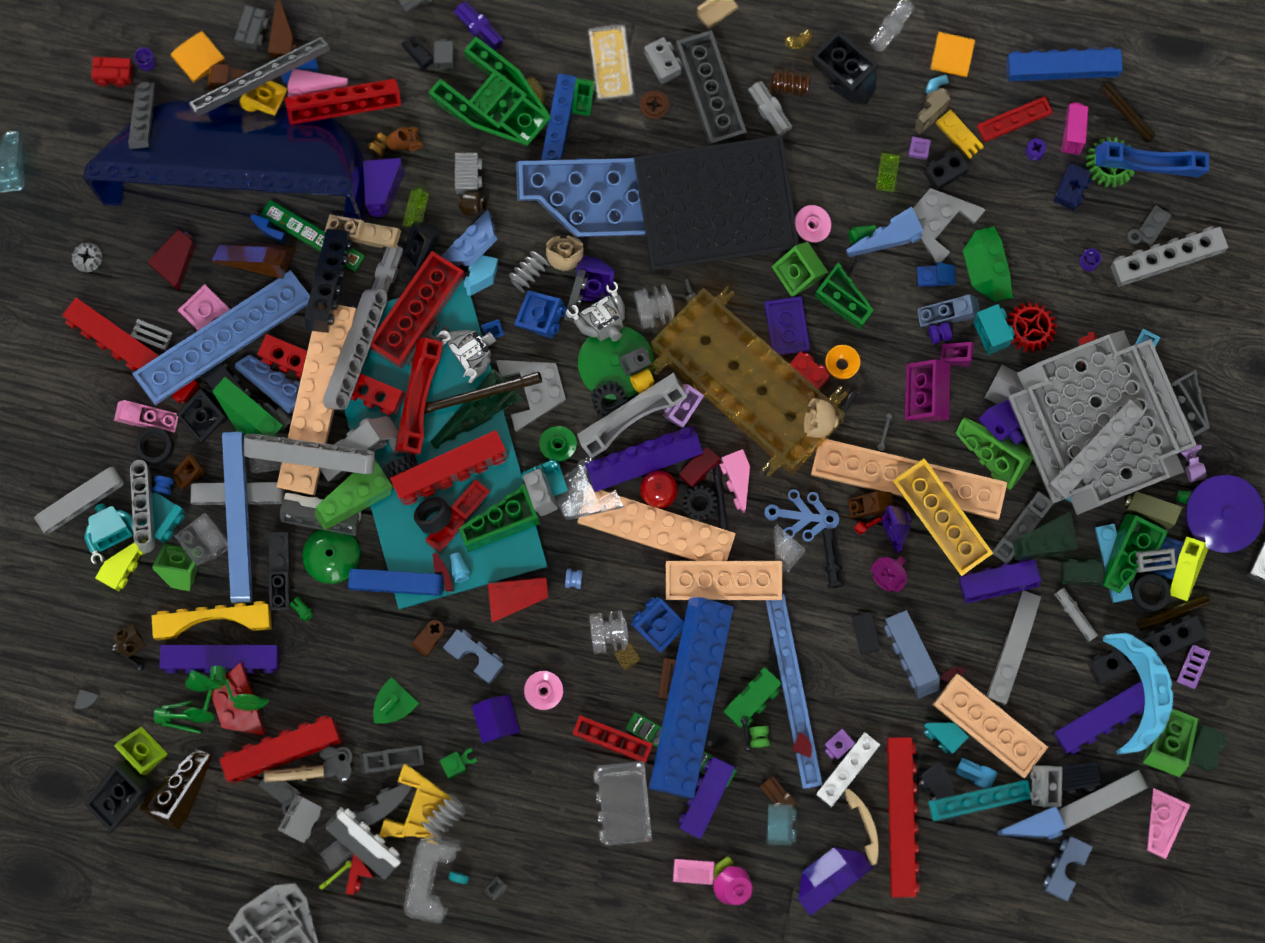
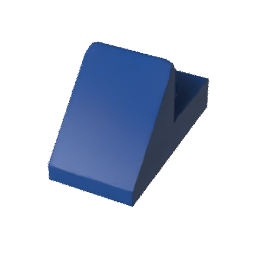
[916,262,956,287]

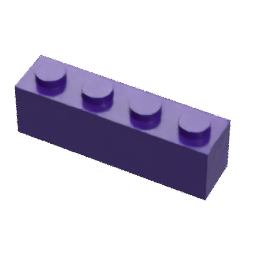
[958,559,1041,604]
[678,756,735,839]

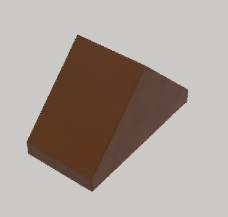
[171,454,206,490]

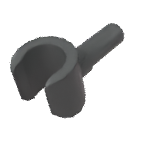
[684,278,697,306]

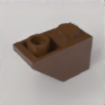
[848,491,894,518]

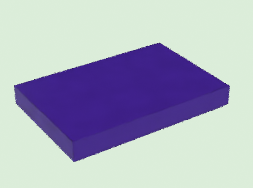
[764,296,811,358]

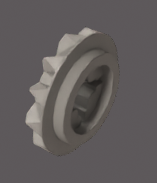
[72,242,102,272]

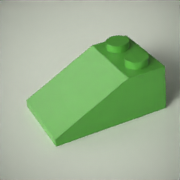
[1143,709,1198,777]

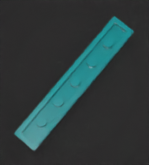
[928,779,1031,821]

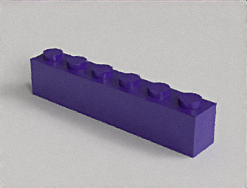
[585,426,703,492]
[160,645,280,674]
[1053,681,1145,755]

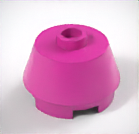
[713,866,752,905]

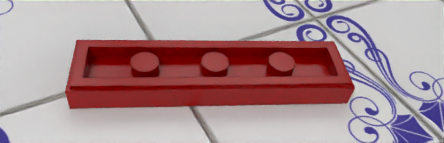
[976,96,1053,143]

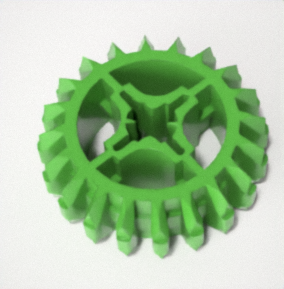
[1086,137,1135,188]

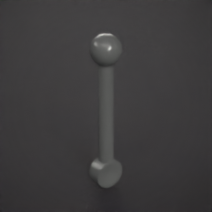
[877,413,893,451]

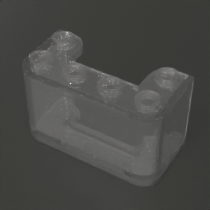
[594,761,652,847]
[404,834,463,924]

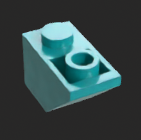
[923,723,969,755]

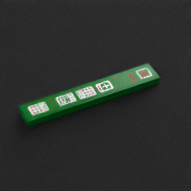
[260,200,366,273]

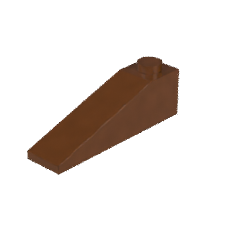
[212,243,296,279]

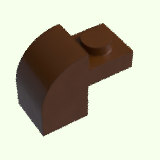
[207,65,247,90]

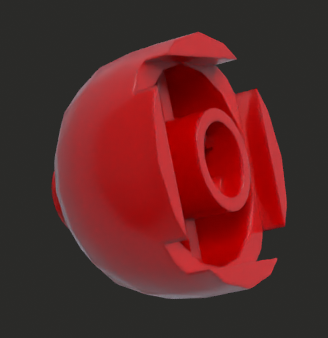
[640,470,678,509]

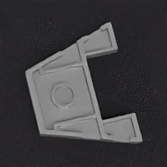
[913,188,985,264]
[496,360,566,432]

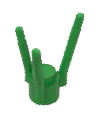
[154,701,201,734]

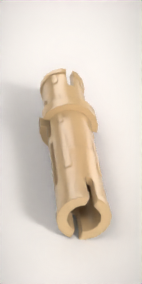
[264,765,324,783]

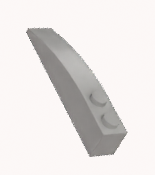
[986,591,1041,706]

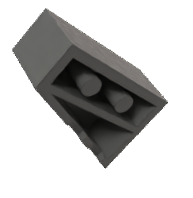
[1171,370,1210,438]

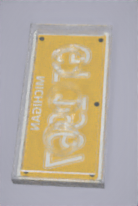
[588,24,634,101]

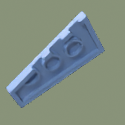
[235,355,300,414]

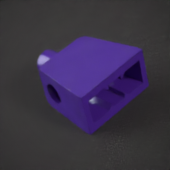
[979,400,1025,445]

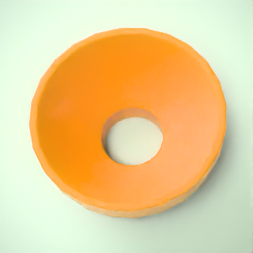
[825,345,860,380]

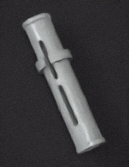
[1054,587,1098,642]

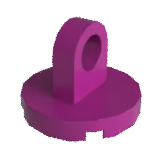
[871,556,908,592]

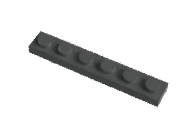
[128,82,156,149]

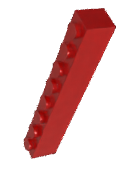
[62,298,200,404]
[887,738,919,898]

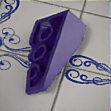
[881,506,912,555]

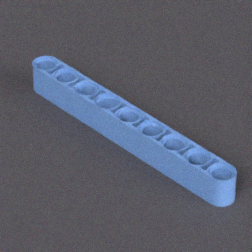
[222,432,253,604]

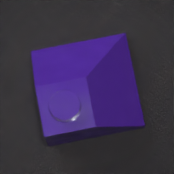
[575,256,615,303]

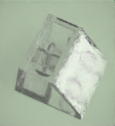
[174,512,228,567]

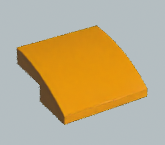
[171,31,225,83]
[930,32,975,77]

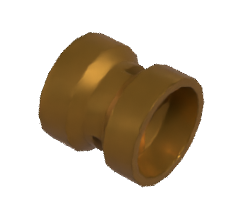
[367,132,389,158]

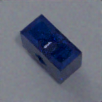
[1053,163,1092,210]

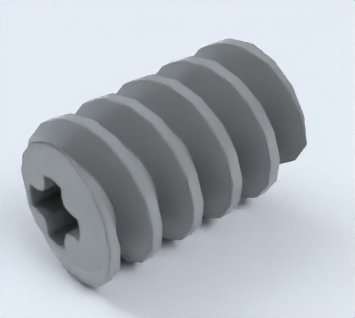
[509,251,550,293]
[422,794,465,837]

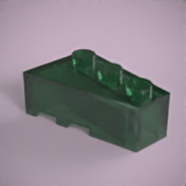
[1012,511,1078,560]

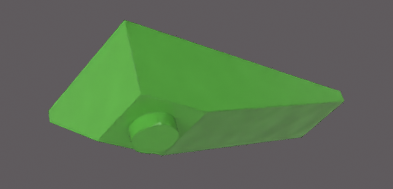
[956,417,1033,490]

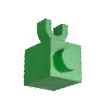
[439,748,478,779]

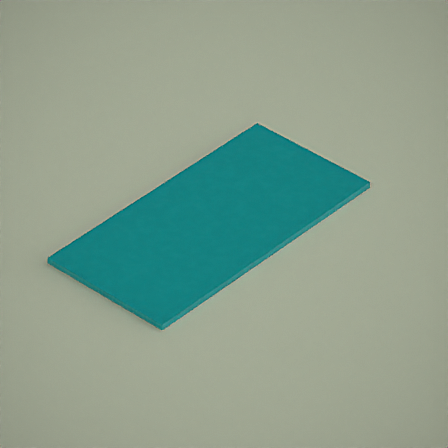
[344,280,548,610]

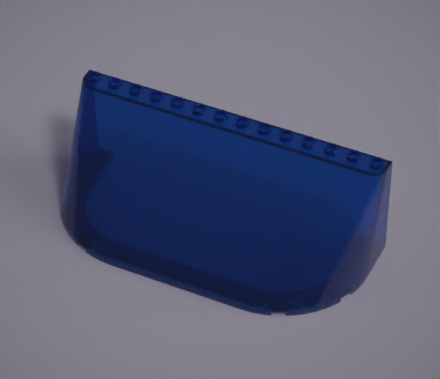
[83,101,365,220]

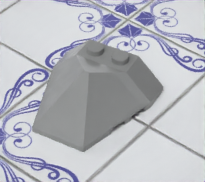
[228,883,318,943]

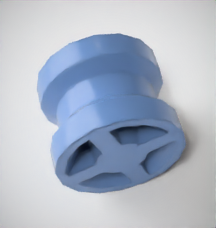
[565,569,583,590]

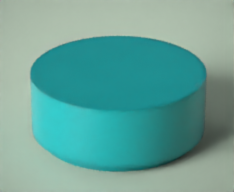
[449,871,469,884]

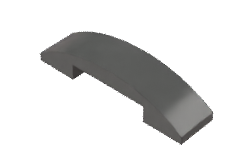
[992,491,1053,563]

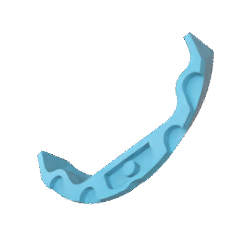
[1103,633,1173,755]

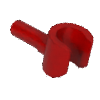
[854,517,881,534]

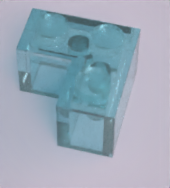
[766,804,796,846]

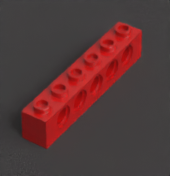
[285,79,401,125]

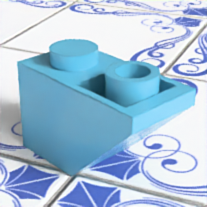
[464,255,498,296]

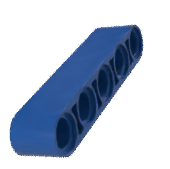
[348,569,443,596]

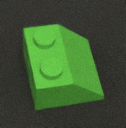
[772,242,828,297]

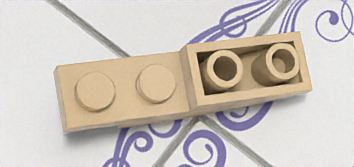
[324,215,401,248]

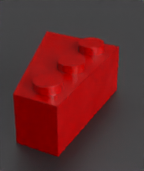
[488,577,548,623]

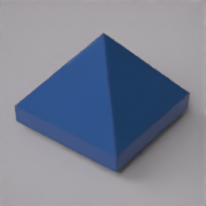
[481,319,504,338]

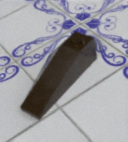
[139,749,212,831]

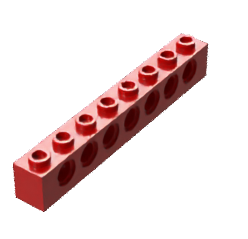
[257,334,406,416]

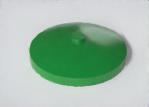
[578,326,654,401]

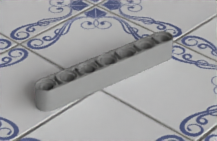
[323,289,387,410]
[243,434,375,474]

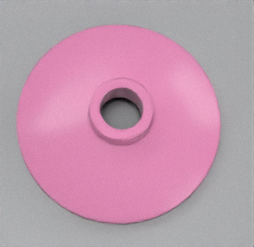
[795,205,831,242]
[524,671,563,710]

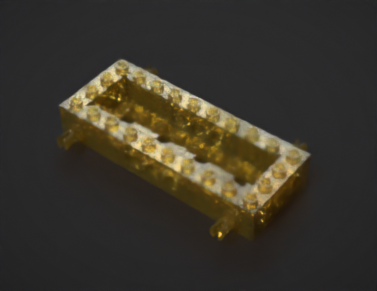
[648,286,848,478]

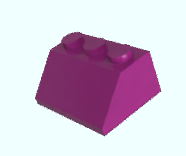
[905,359,950,422]

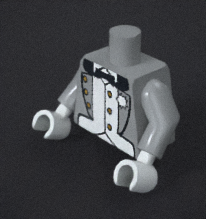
[566,282,625,341]
[437,330,496,383]

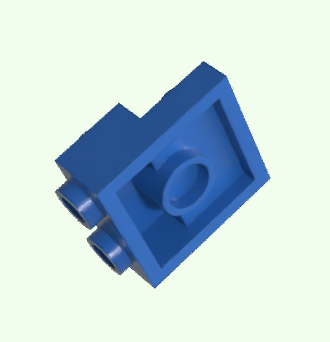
[514,290,567,339]
[630,597,684,653]

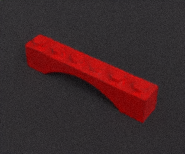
[394,337,443,455]

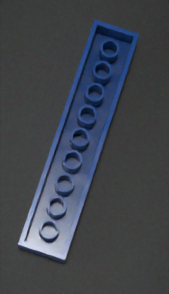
[649,597,733,798]

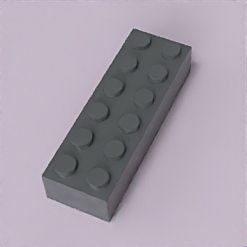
[676,30,747,146]

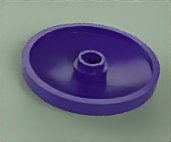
[1185,475,1264,553]

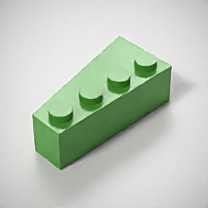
[314,459,393,531]

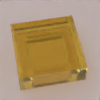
[614,644,641,671]

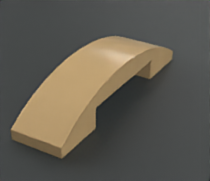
[844,789,878,866]

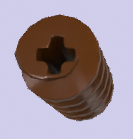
[770,69,810,97]

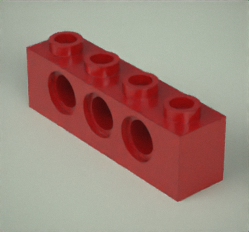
[572,716,653,764]

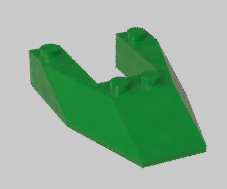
[428,37,551,147]

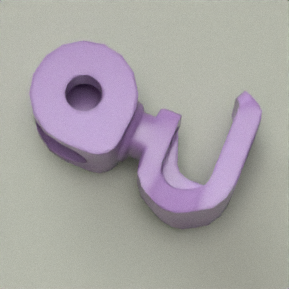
[1181,444,1207,482]

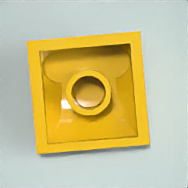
[239,81,288,116]

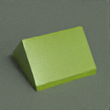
[114,727,168,776]

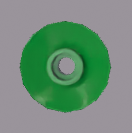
[539,426,577,462]

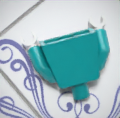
[84,504,133,564]

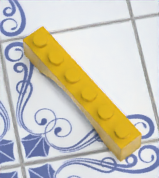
[152,601,272,641]

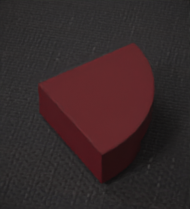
[940,667,966,684]
[792,732,812,758]

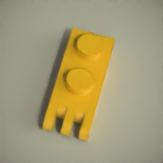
[936,109,984,159]

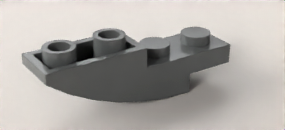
[353,782,414,827]

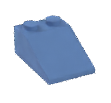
[997,806,1066,839]

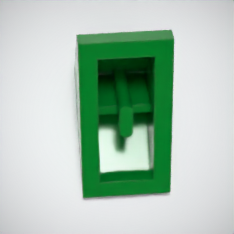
[572,78,595,116]

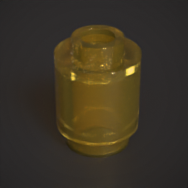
[526,77,547,104]

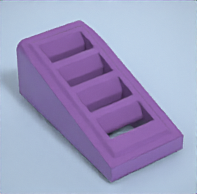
[1176,645,1210,689]

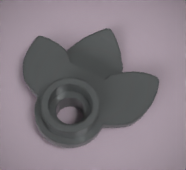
[319,746,353,783]

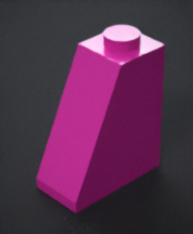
[1061,103,1088,155]

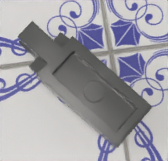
[564,269,588,323]

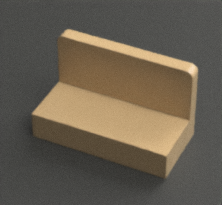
[697,0,738,29]

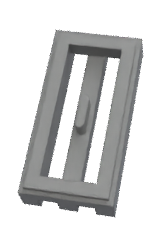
[130,319,173,351]
[1136,548,1176,572]

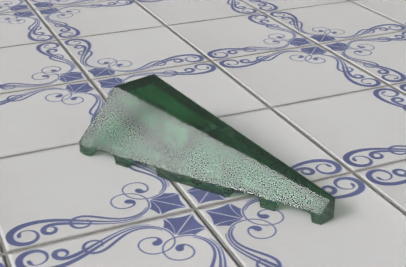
[431,369,524,449]

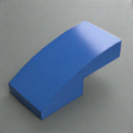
[250,214,286,244]

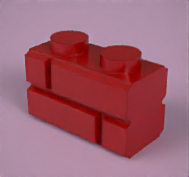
[91,57,134,87]

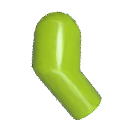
[713,856,734,880]

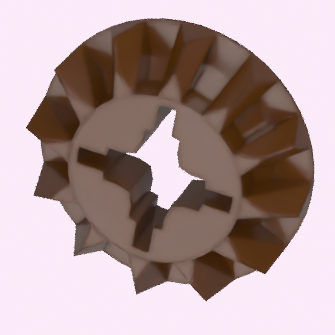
[640,90,669,120]

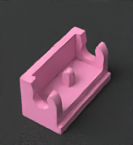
[673,859,714,885]

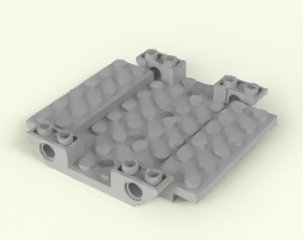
[1008,330,1197,515]

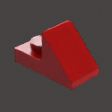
[346,854,375,895]

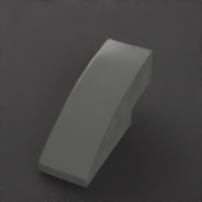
[359,746,424,775]

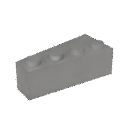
[321,416,398,482]

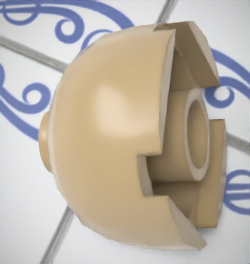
[546,236,584,271]
[804,398,838,438]

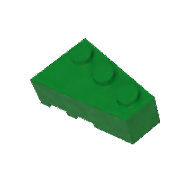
[815,262,874,330]
[723,667,782,729]

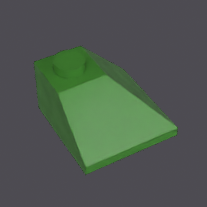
[153,544,201,591]

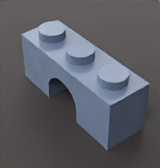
[443,629,504,684]
[1042,837,1092,901]

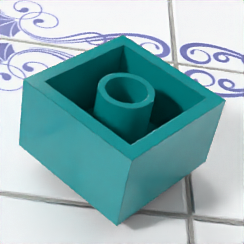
[973,304,1015,355]

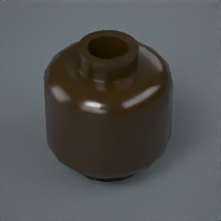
[458,191,487,216]

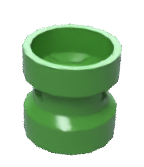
[749,726,770,748]

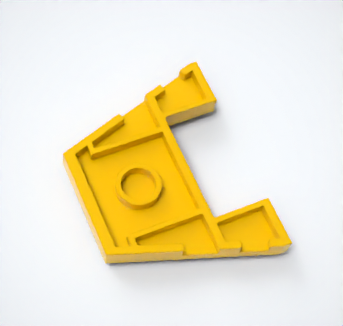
[379,764,451,837]

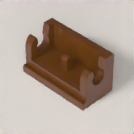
[658,658,676,700]

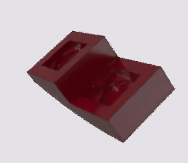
[679,447,721,488]
[432,553,454,593]

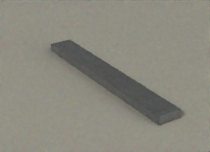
[189,37,330,117]

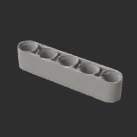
[130,460,155,553]
[34,467,124,535]
[190,482,284,505]
[1058,770,1148,830]

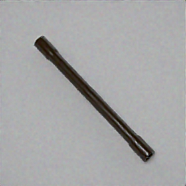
[424,372,542,415]

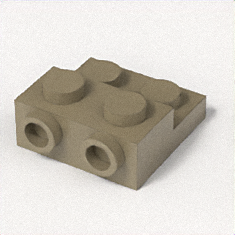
[915,88,951,135]

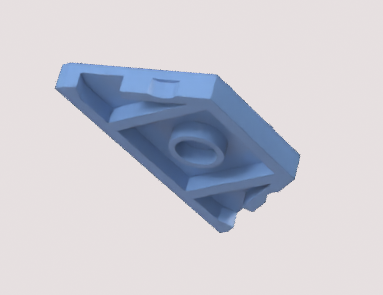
[441,210,498,266]

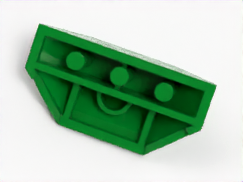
[963,227,1013,303]

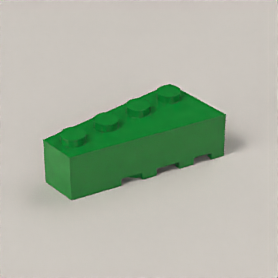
[459,484,540,552]

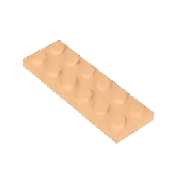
[666,561,782,600]
[932,674,1048,778]

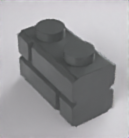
[234,6,270,51]

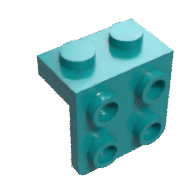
[140,492,186,544]

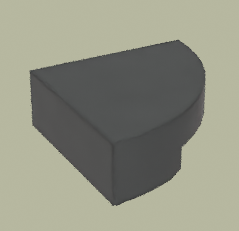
[74,689,100,709]

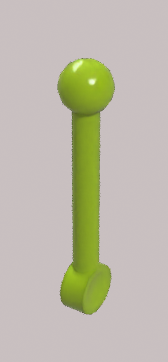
[319,860,352,890]

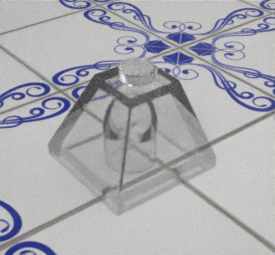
[772,524,806,573]

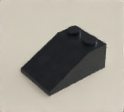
[812,31,879,92]
[84,760,155,832]

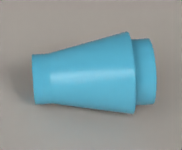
[450,553,470,583]

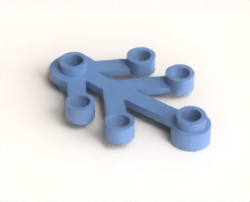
[764,489,839,542]

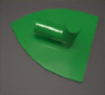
[373,677,419,724]

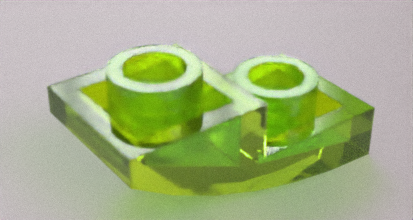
[875,153,900,192]

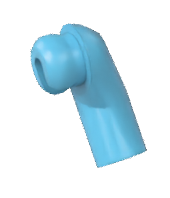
[926,75,948,94]

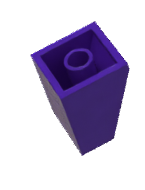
[363,158,405,217]

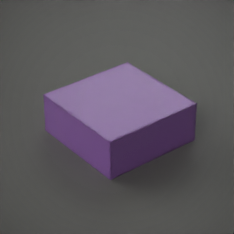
[908,137,931,160]

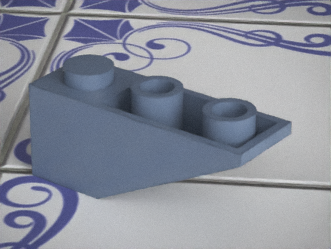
[917,295,980,327]

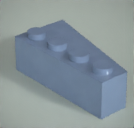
[884,610,940,699]

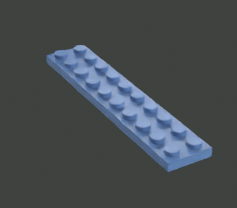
[132,270,310,405]

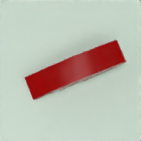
[425,480,490,554]

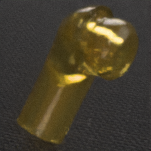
[785,30,812,49]

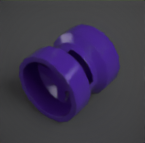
[134,48,156,71]
[1079,248,1101,272]
[928,321,952,345]

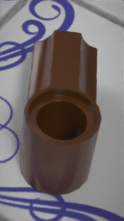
[760,776,798,818]

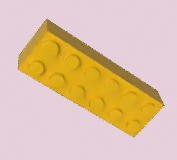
[892,458,993,576]

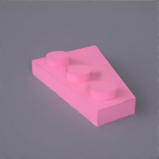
[1147,788,1190,859]

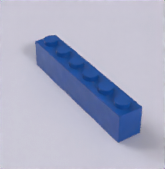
[1006,47,1123,81]

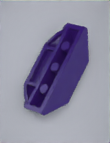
[798,848,873,915]

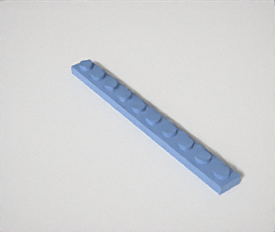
[765,594,822,789]

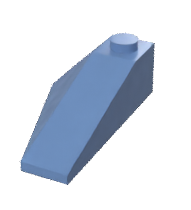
[846,207,923,257]

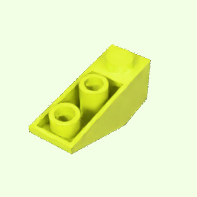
[1170,537,1208,602]
[95,539,147,592]

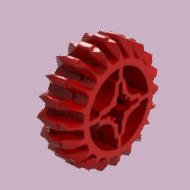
[1006,302,1057,353]

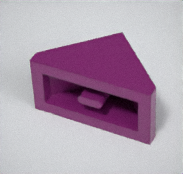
[940,342,974,367]

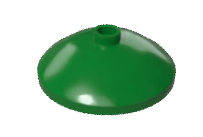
[302,529,360,584]

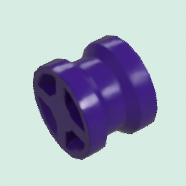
[1025,138,1046,161]

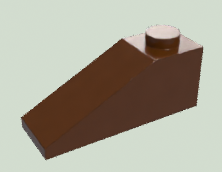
[268,0,297,59]

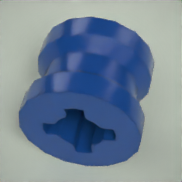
[152,476,174,495]

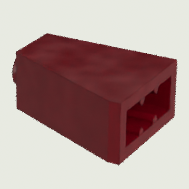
[148,229,195,291]

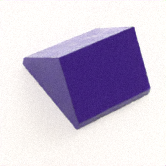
[472,695,520,744]

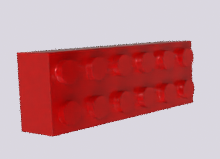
[370,251,465,369]
[390,430,508,506]
[219,715,343,784]

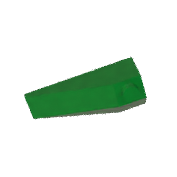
[213,377,284,437]

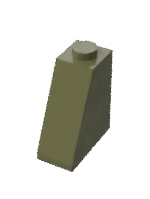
[1124,491,1182,531]

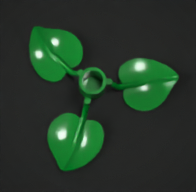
[182,666,269,723]

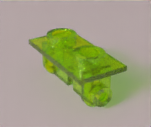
[402,188,429,227]

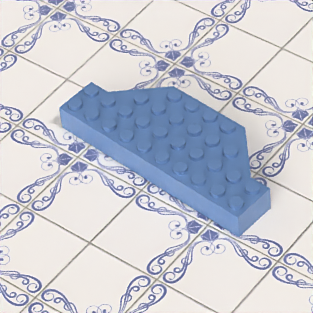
[516,158,645,237]

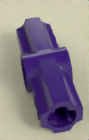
[454,1,504,50]

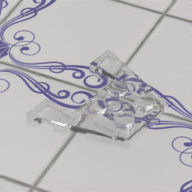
[555,454,624,520]

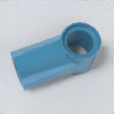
[955,758,998,789]

